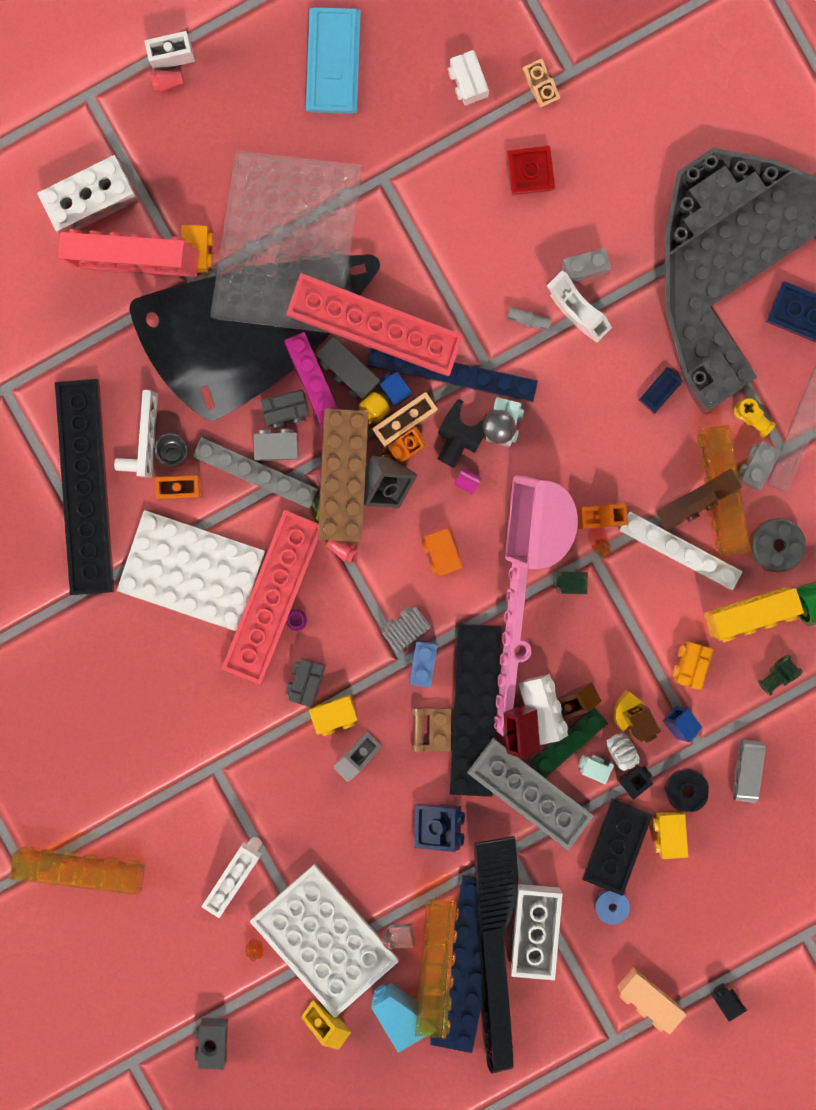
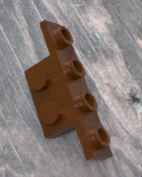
[657,469,742,531]

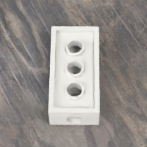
[37,155,138,235]

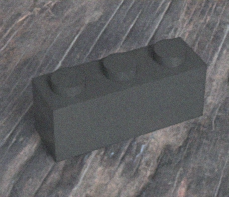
[316,336,380,401]

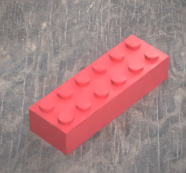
[58,229,200,277]

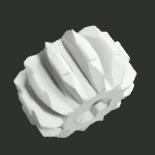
[607,732,639,771]

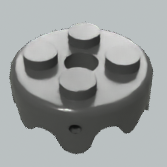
[748,518,806,572]

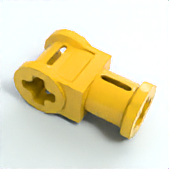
[733,398,776,438]

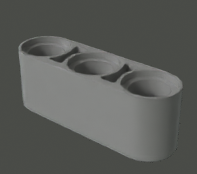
[733,739,765,803]

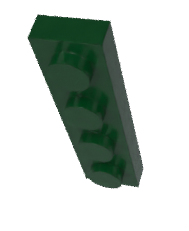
[529,707,608,778]

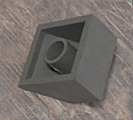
[364,456,417,508]

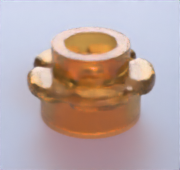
[591,538,611,558]
[246,939,263,961]

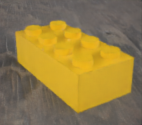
[703,587,804,642]

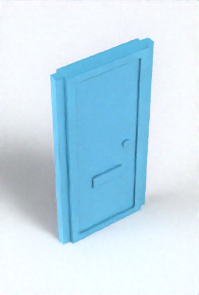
[306,7,361,114]

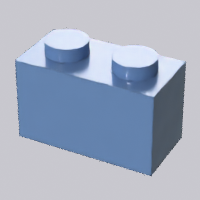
[409,640,438,688]

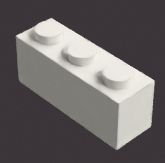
[519,674,568,745]

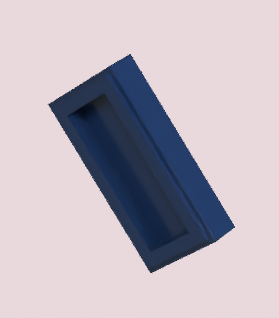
[639,367,683,414]

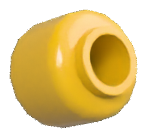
[359,392,390,424]

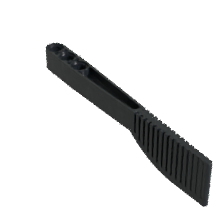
[474,836,518,1074]

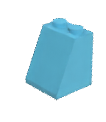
[371,983,436,1053]

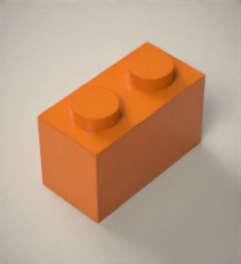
[155,475,203,500]
[421,528,463,577]

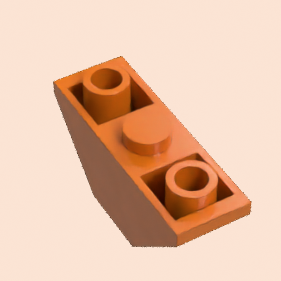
[375,427,427,464]

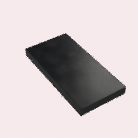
[582,799,653,896]

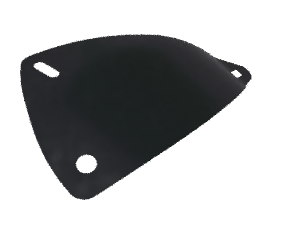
[129,254,380,421]

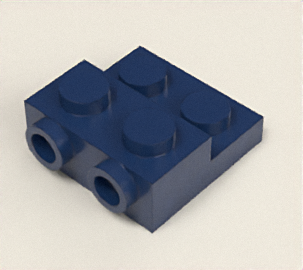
[414,804,465,852]

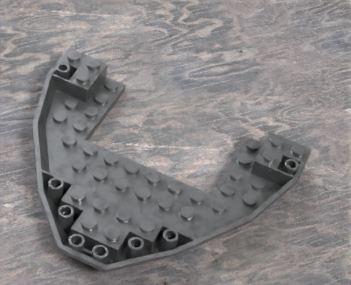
[665,148,816,414]

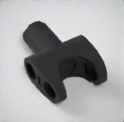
[437,399,487,468]

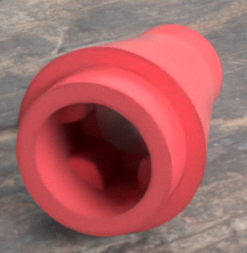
[150,70,183,92]
[326,540,360,563]

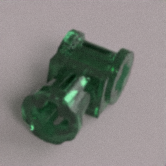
[757,654,803,696]

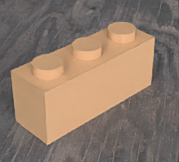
[372,392,438,448]
[617,967,686,1034]

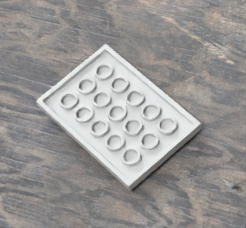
[117,510,266,631]
[250,863,399,1018]

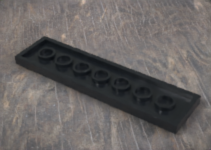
[450,624,501,797]

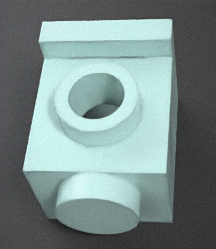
[578,755,614,785]

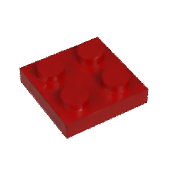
[507,145,555,195]

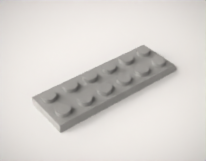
[467,739,594,851]

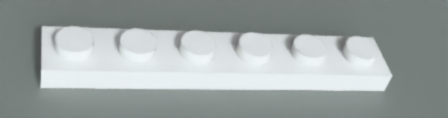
[618,511,743,590]

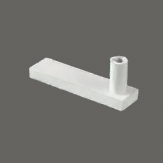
[114,390,158,478]
[201,837,262,918]

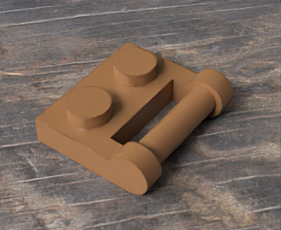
[412,708,451,752]

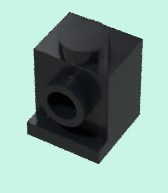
[617,764,654,800]
[710,983,747,1022]

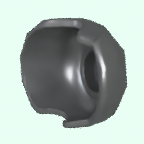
[482,410,516,444]
[155,433,188,468]

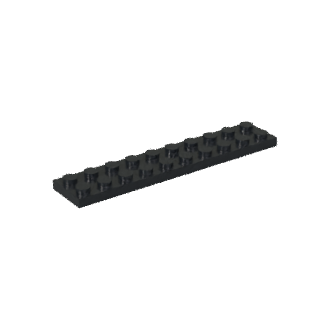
[55,379,114,595]

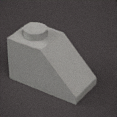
[333,732,382,782]

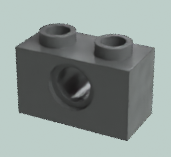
[195,1018,228,1070]

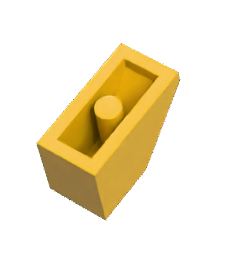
[301,1000,351,1050]

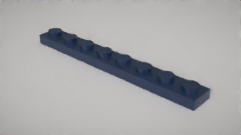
[367,348,538,402]

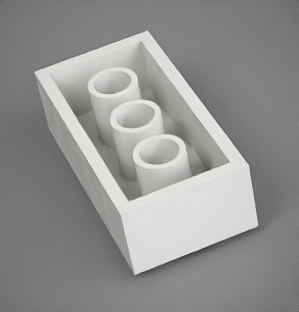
[510,884,562,980]

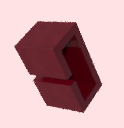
[503,705,540,758]

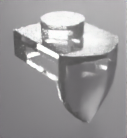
[382,924,415,950]

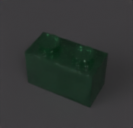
[553,571,588,594]

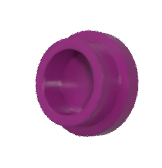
[286,609,307,631]

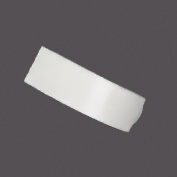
[547,271,612,342]

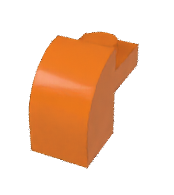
[576,504,628,529]

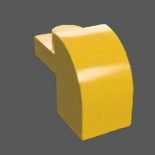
[613,690,646,733]

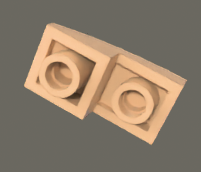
[521,58,560,108]

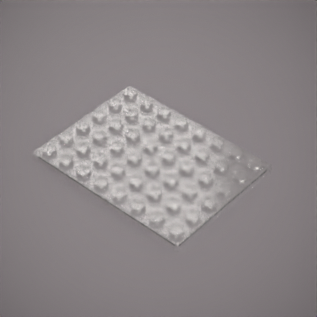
[210,150,362,333]

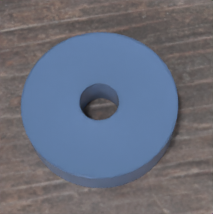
[595,890,630,925]

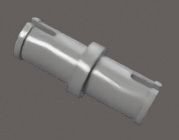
[507,306,552,332]

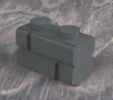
[260,389,310,429]
[285,658,326,708]

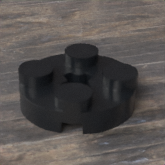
[664,768,709,812]

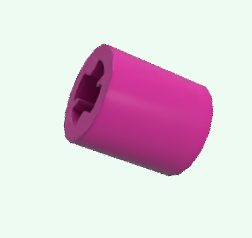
[454,468,482,495]

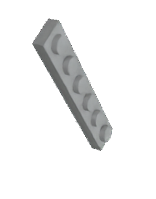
[193,437,318,509]

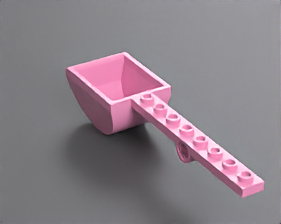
[493,475,578,736]

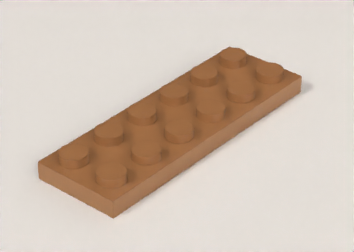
[318,408,369,542]

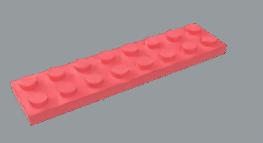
[286,273,463,376]
[221,510,319,685]

